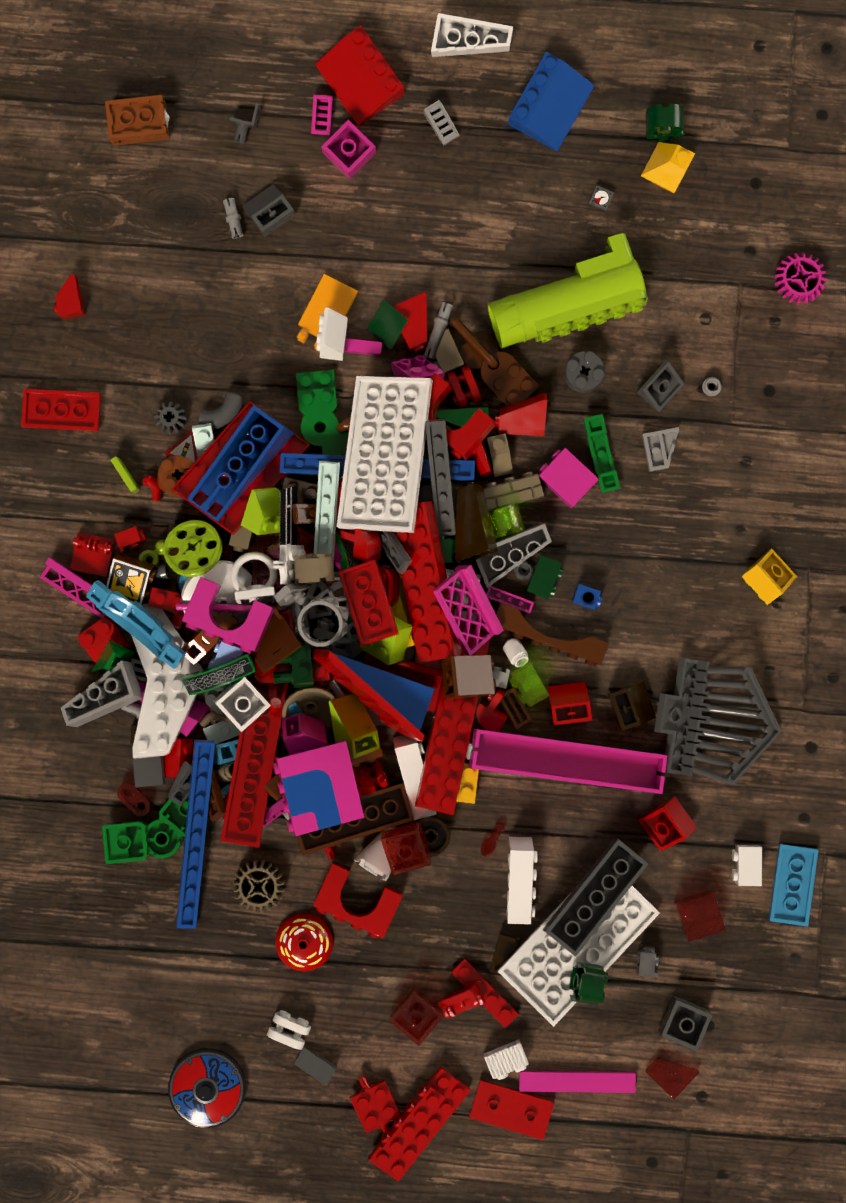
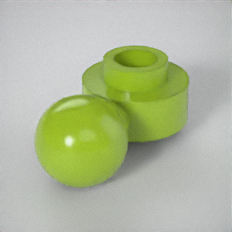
[139,540,165,567]

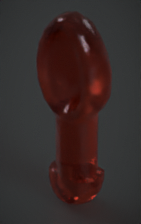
[481,823,505,857]

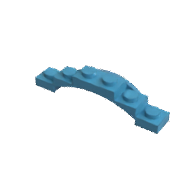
[86,580,186,669]

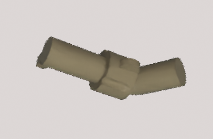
[199,709,233,728]

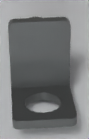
[229,104,261,145]

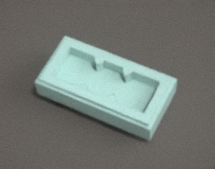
[203,721,240,744]

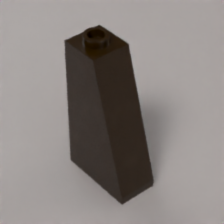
[455,482,498,564]

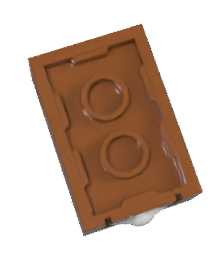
[105,95,170,146]

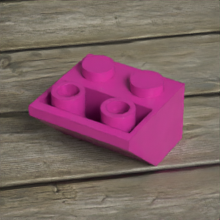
[391,355,445,380]
[282,713,328,755]

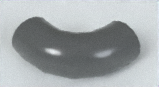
[199,393,244,429]

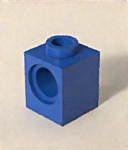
[571,584,602,610]

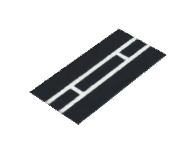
[280,486,297,545]

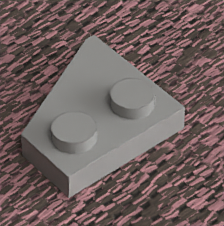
[642,427,679,472]

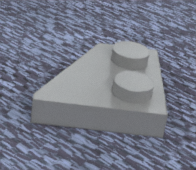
[274,583,310,610]

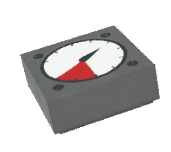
[589,185,614,212]

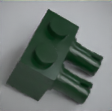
[273,644,314,688]

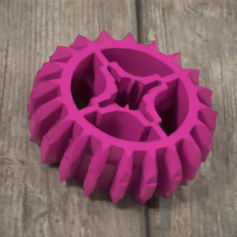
[774,252,827,305]

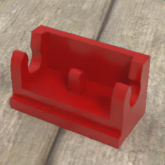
[438,983,485,1019]

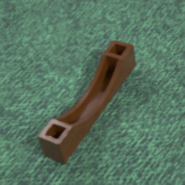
[496,603,609,667]

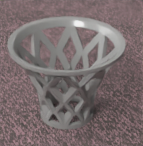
[289,572,364,659]

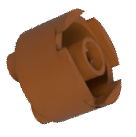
[157,455,193,497]

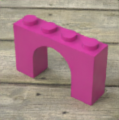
[182,577,275,654]

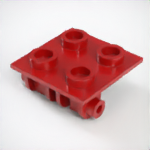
[70,532,115,577]

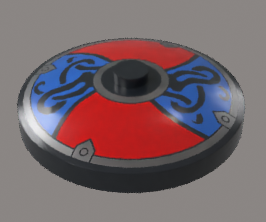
[168,1048,246,1128]

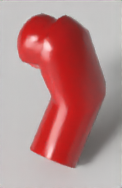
[142,475,162,501]

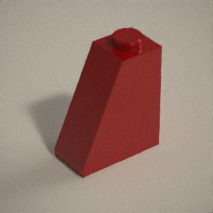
[393,292,427,353]
[495,393,547,436]

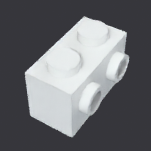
[732,845,762,886]

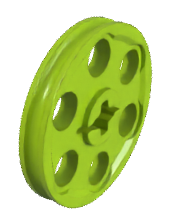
[163,520,222,577]

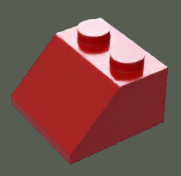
[638,796,697,851]

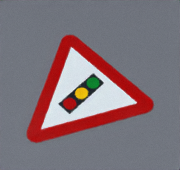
[165,430,198,464]

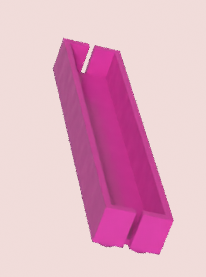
[468,729,668,794]

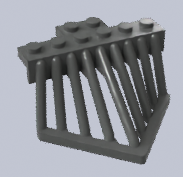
[654,657,781,784]

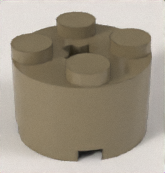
[294,553,335,583]

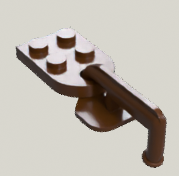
[448,317,539,407]

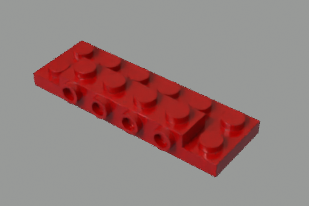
[368,1066,471,1182]

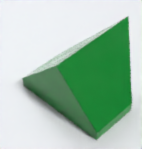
[91,640,136,672]

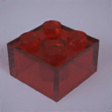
[381,821,432,875]
[674,890,726,942]
[389,987,444,1046]

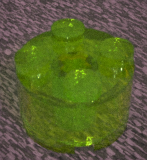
[489,504,524,539]

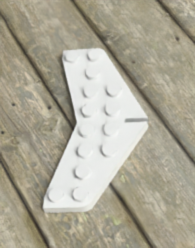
[131,604,204,759]

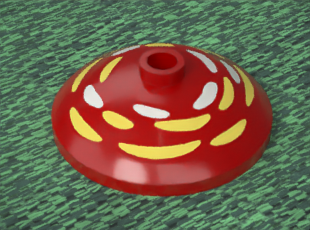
[275,913,333,972]

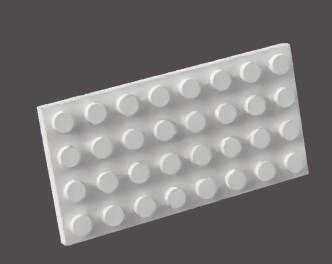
[337,376,433,533]
[497,886,660,1027]

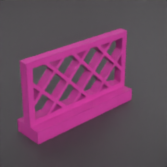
[433,565,504,656]

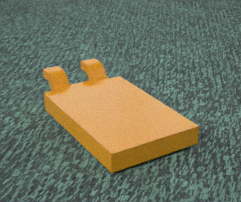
[297,274,358,350]

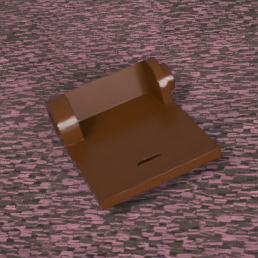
[233,601,302,674]

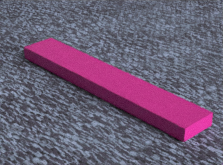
[519,1070,636,1093]

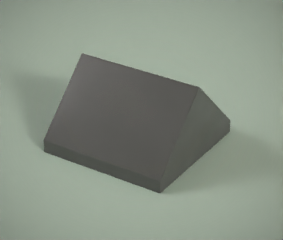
[637,360,684,412]
[131,748,166,788]

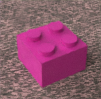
[321,120,376,180]

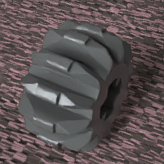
[154,401,187,434]

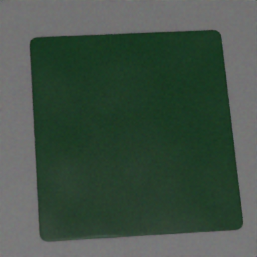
[367,300,408,350]

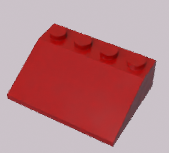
[315,26,405,127]

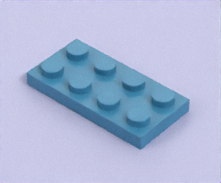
[768,844,819,927]

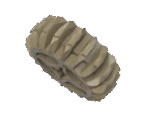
[233,860,285,913]

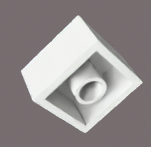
[213,677,271,732]

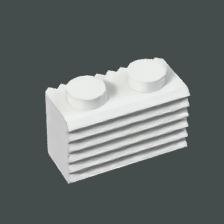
[484,1039,529,1080]

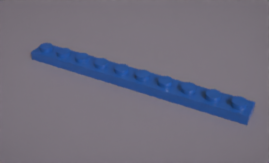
[280,453,475,481]
[176,740,215,929]

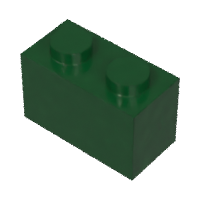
[526,555,564,600]

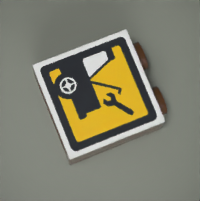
[106,553,156,605]

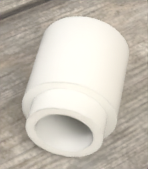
[503,638,529,667]

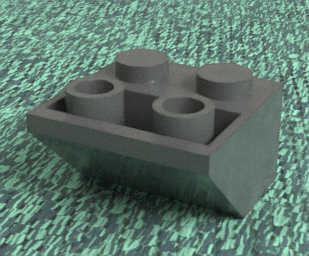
[242,185,295,237]

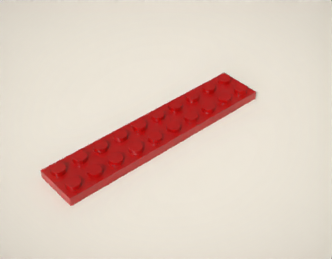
[415,621,491,815]
[220,658,288,848]

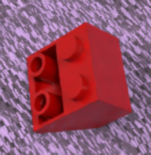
[547,682,592,725]

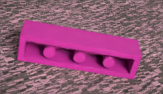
[344,338,383,356]
[486,586,534,614]

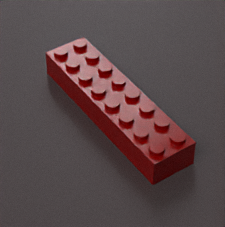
[394,501,462,663]

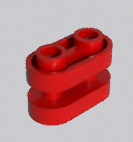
[444,365,482,409]
[379,567,399,607]

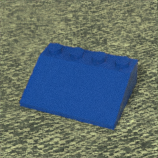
[508,51,594,152]

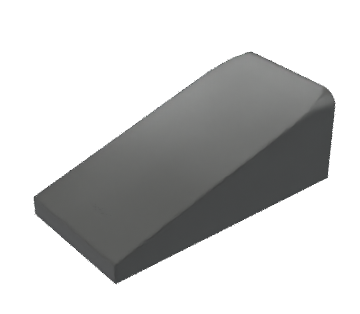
[167,761,192,806]
[294,1047,337,1086]

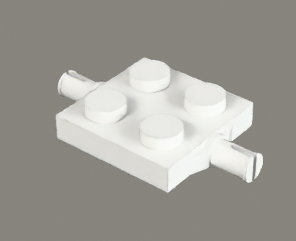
[273,545,306,584]

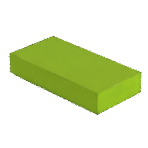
[110,457,140,494]

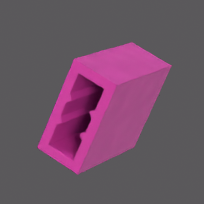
[538,448,599,508]

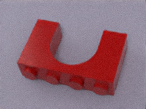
[428,373,496,460]
[313,861,403,939]

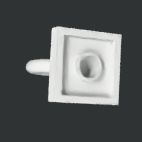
[231,552,277,605]

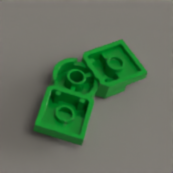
[296,370,349,456]
[102,796,209,864]

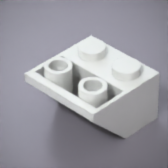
[316,307,348,361]

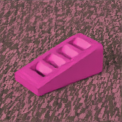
[311,94,333,135]

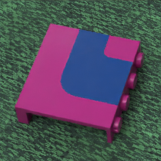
[273,740,364,836]

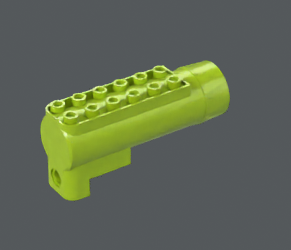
[487,233,648,348]

